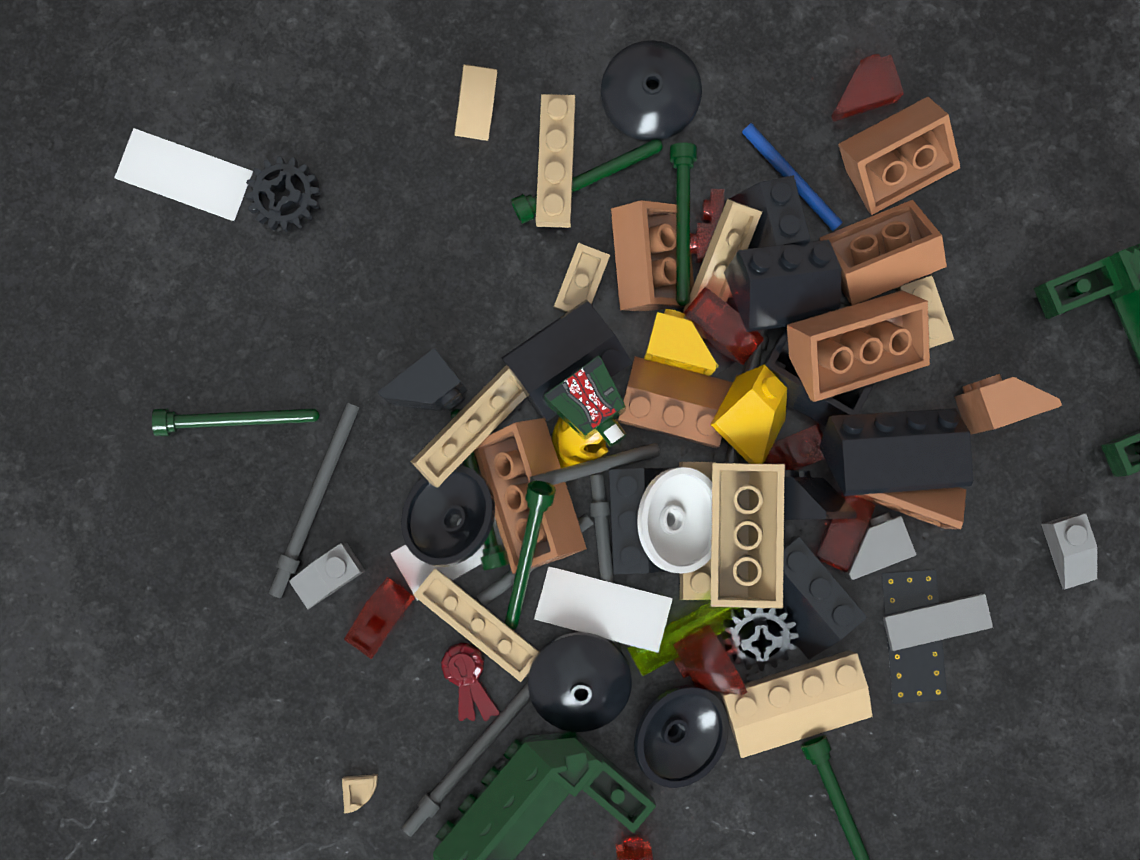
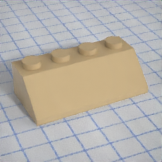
[711,463,785,608]
[720,650,873,758]

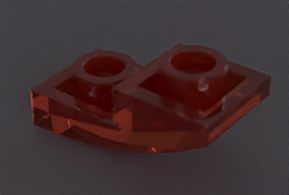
[690,189,725,263]
[763,424,825,471]
[816,493,876,572]

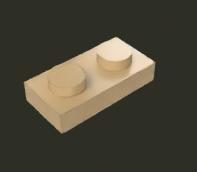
[554,243,610,313]
[897,276,954,348]

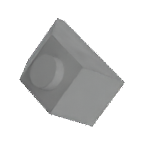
[844,512,917,580]
[1041,513,1097,589]
[289,543,365,609]

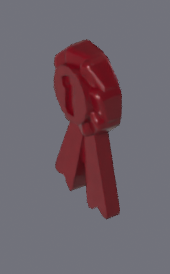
[441,643,500,722]

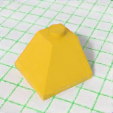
[644,309,717,376]
[710,364,787,464]

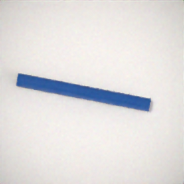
[742,123,843,231]

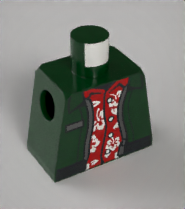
[544,356,627,447]

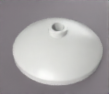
[637,467,712,573]

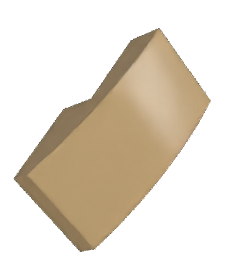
[454,64,497,141]

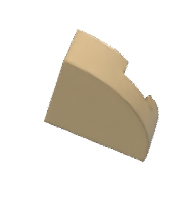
[342,774,378,813]

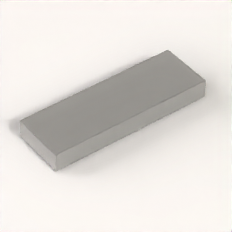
[883,593,993,651]

